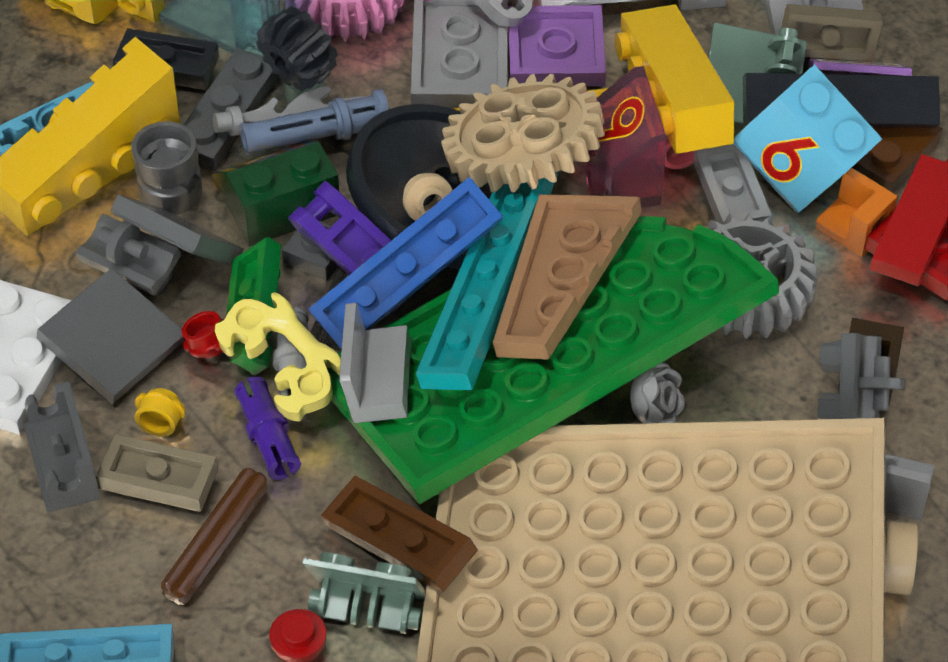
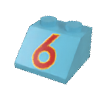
[734,64,882,214]

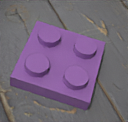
[508,5,606,86]

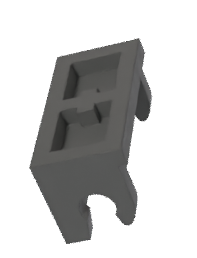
[24,381,100,513]

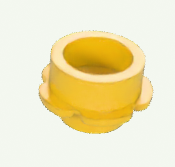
[134,388,186,437]

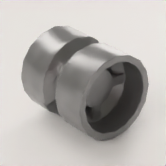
[132,121,202,215]

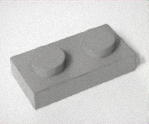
[694,144,772,225]

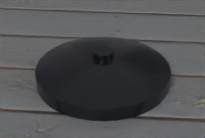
[346,104,492,268]

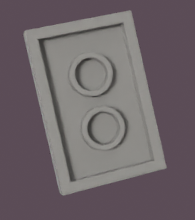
[411,0,508,107]

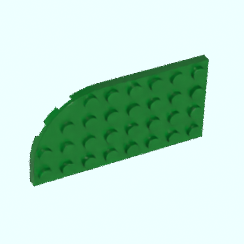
[327,216,779,504]

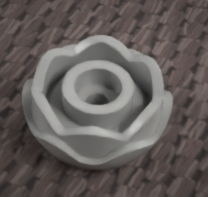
[630,363,685,424]

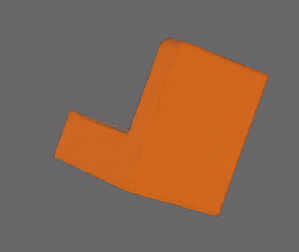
[815,168,898,257]

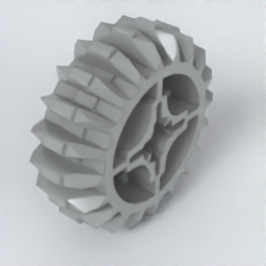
[706,212,818,340]

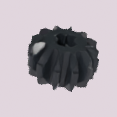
[256,6,338,91]

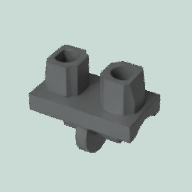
[75,213,182,297]
[818,333,906,419]

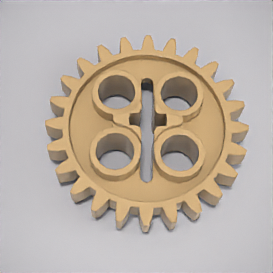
[441,74,605,192]

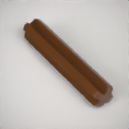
[161,468,268,605]

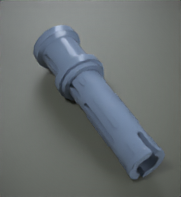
[239,89,389,155]

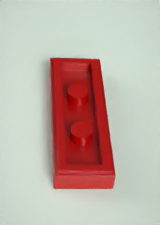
[870,154,948,287]

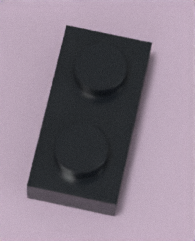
[113,28,219,90]

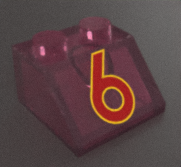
[586,66,667,208]

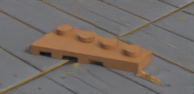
[493,194,642,359]

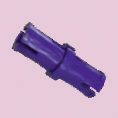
[234,376,301,480]

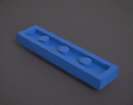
[308,177,503,351]

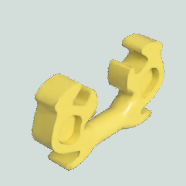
[215,292,341,421]

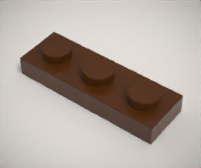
[320,475,478,593]

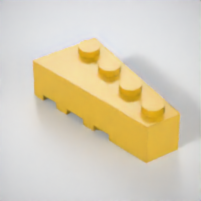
[0,37,181,237]

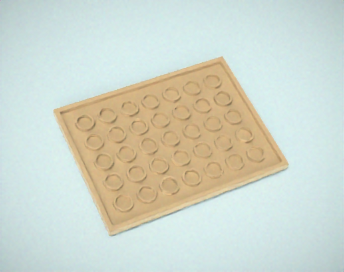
[416,418,886,662]

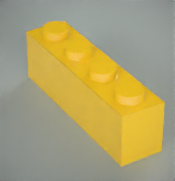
[615,4,734,154]

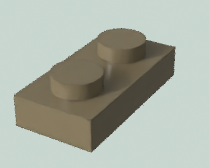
[781,4,883,62]
[96,433,219,512]

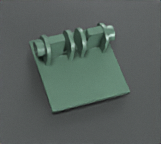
[708,22,807,124]
[302,552,426,634]

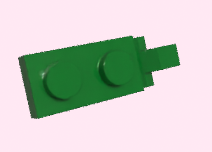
[226,237,282,376]

